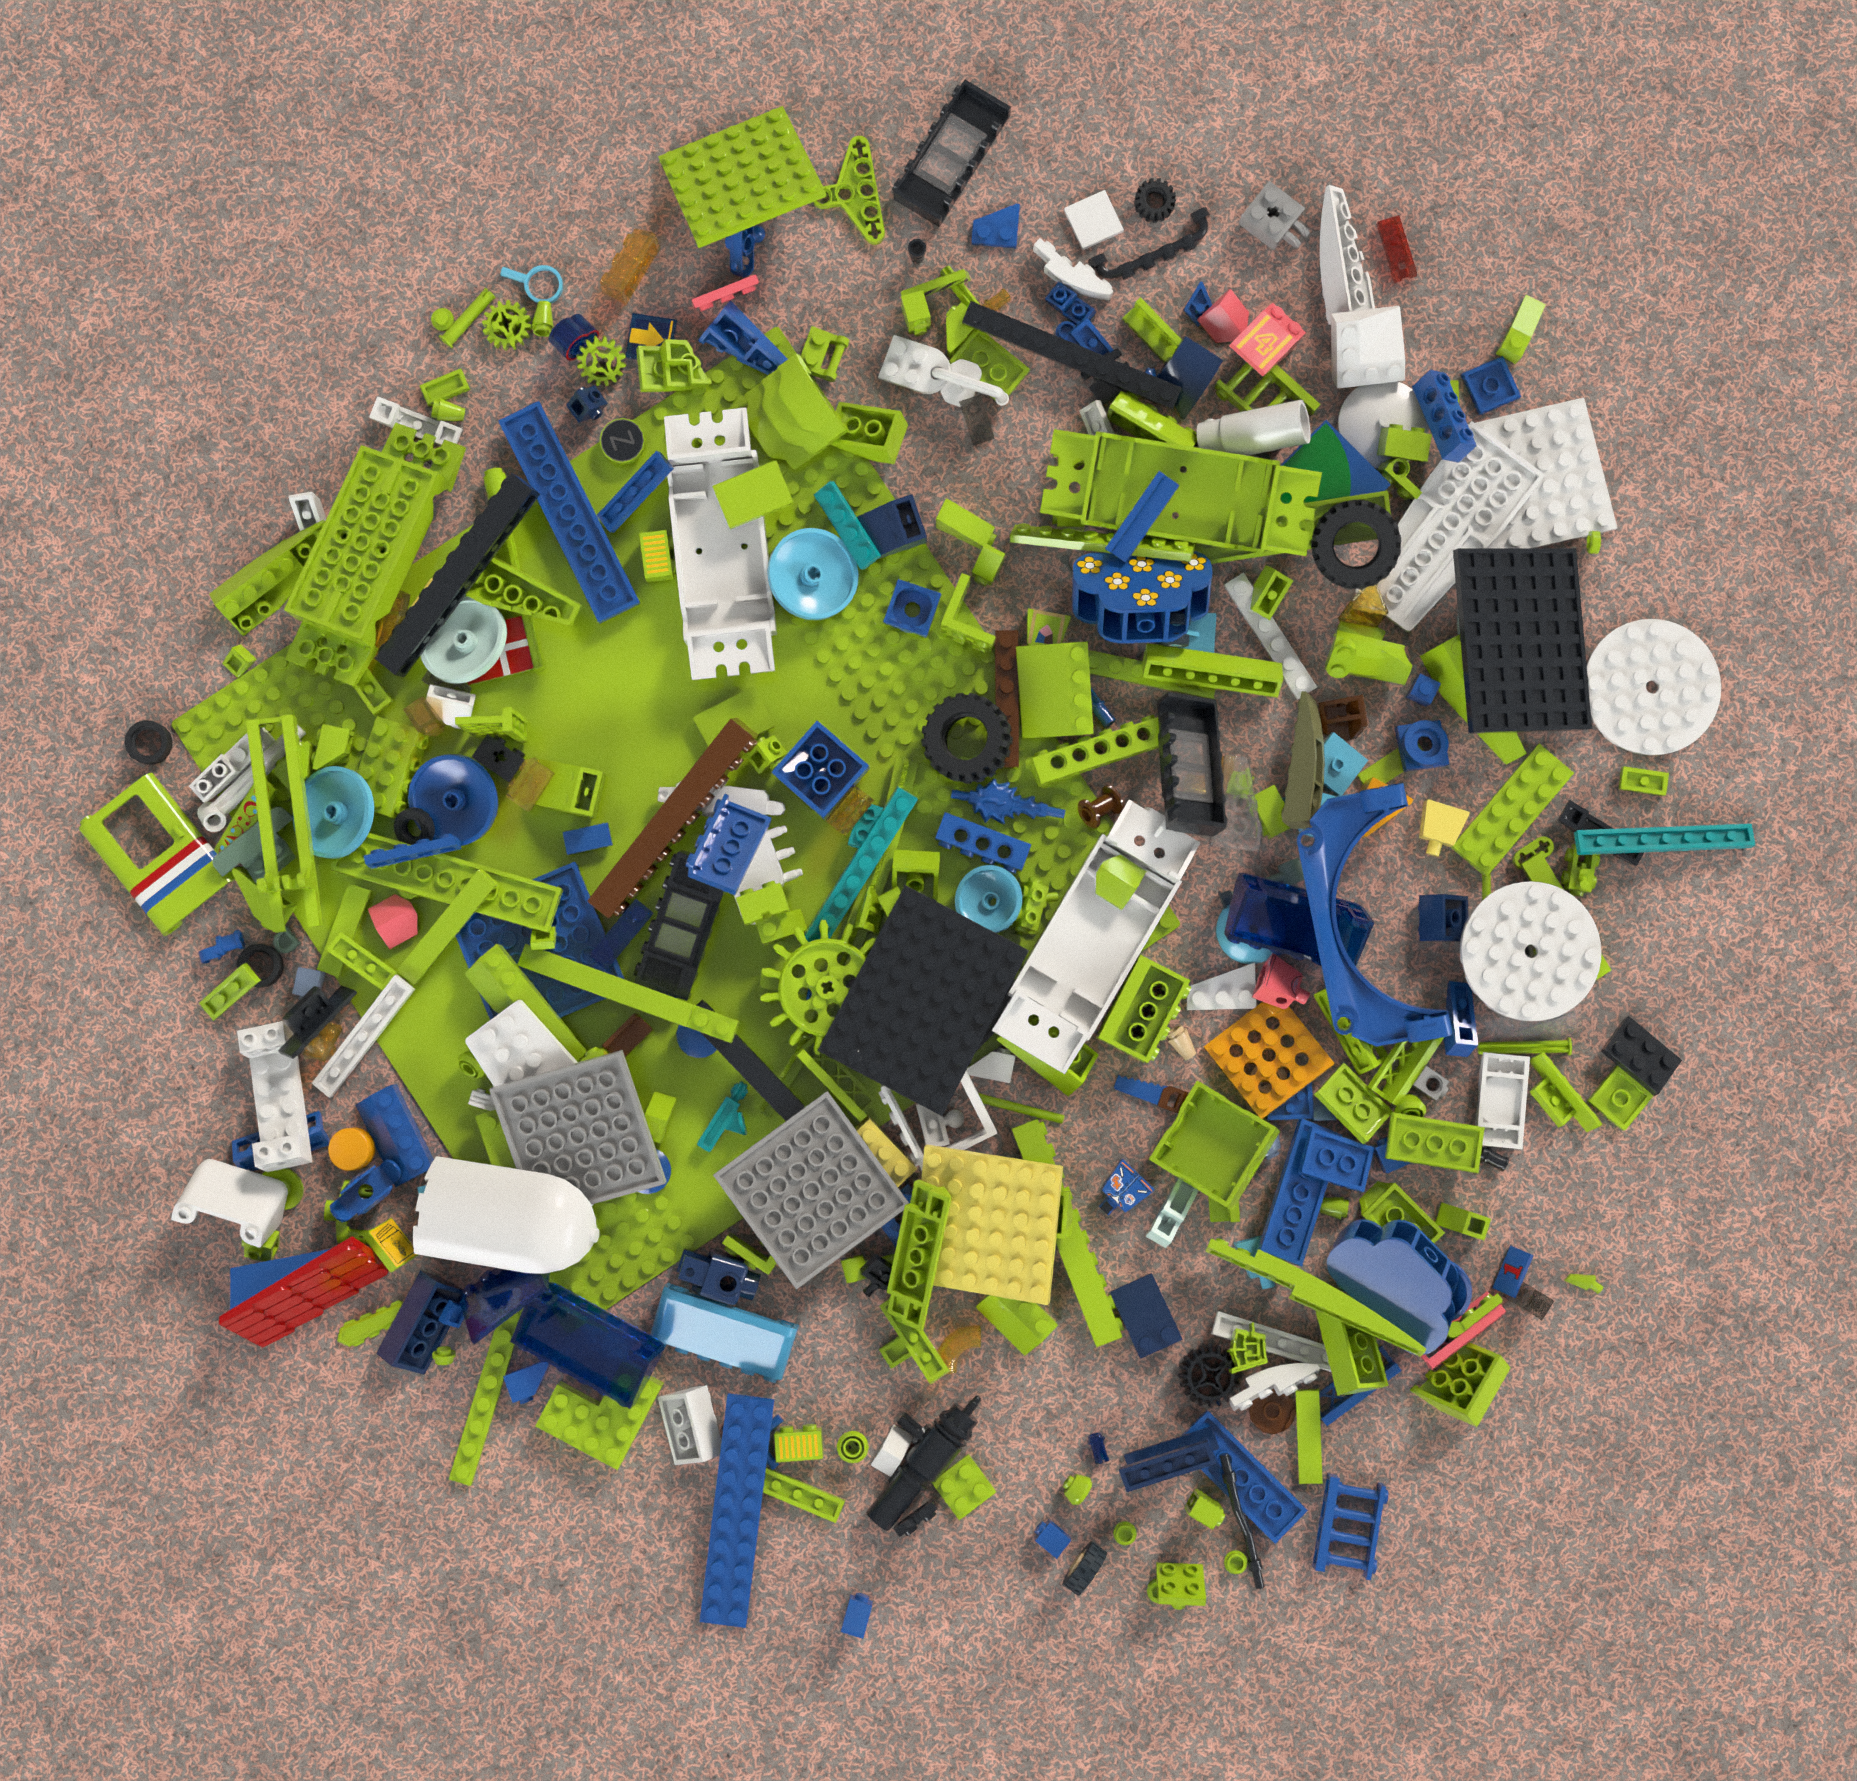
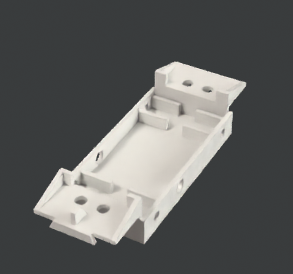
[992,800,1200,1074]

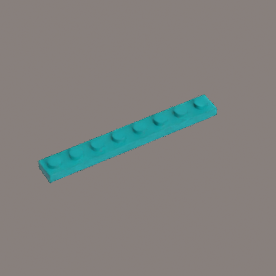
[804,786,918,942]
[1574,824,1755,855]

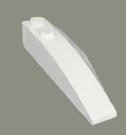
[1320,185,1375,325]

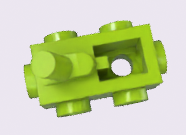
[1561,844,1600,897]
[1011,877,1058,934]

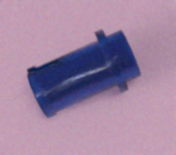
[1087,1432,1110,1464]

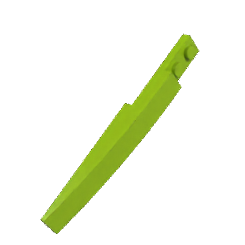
[517,944,740,1043]
[1205,1238,1426,1356]

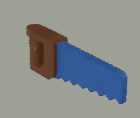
[1114,1074,1189,1114]

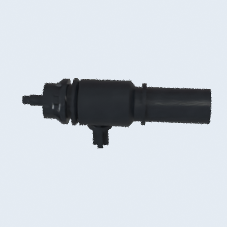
[866,1396,981,1531]

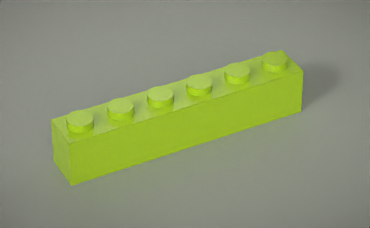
[1142,643,1283,698]

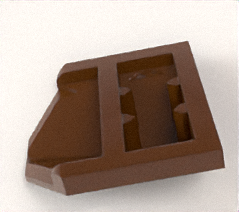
[1318,695,1368,741]

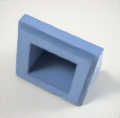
[1312,1097,1337,1121]

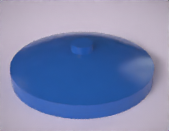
[408,754,498,846]

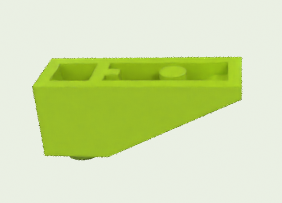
[1496,295,1546,364]
[231,866,297,930]

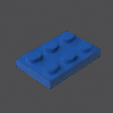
[1298,1127,1374,1193]

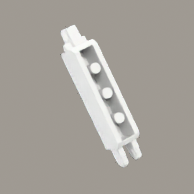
[658,781,786,817]

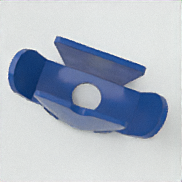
[330,1160,402,1222]

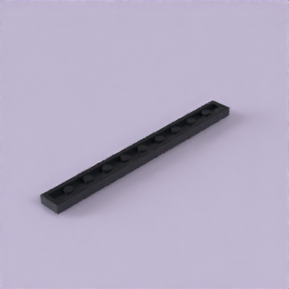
[962,301,1181,410]

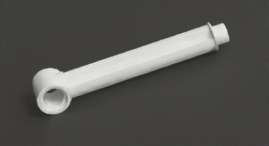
[197,725,306,832]

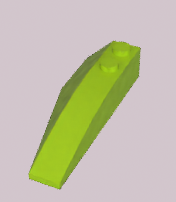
[1419,634,1527,765]
[465,944,587,1061]

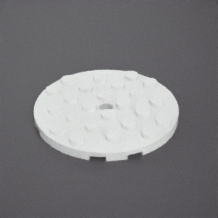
[1587,619,1721,756]
[1460,882,1601,1021]

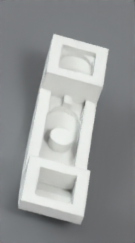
[369,396,463,446]

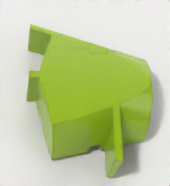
[1227,1322,1268,1374]

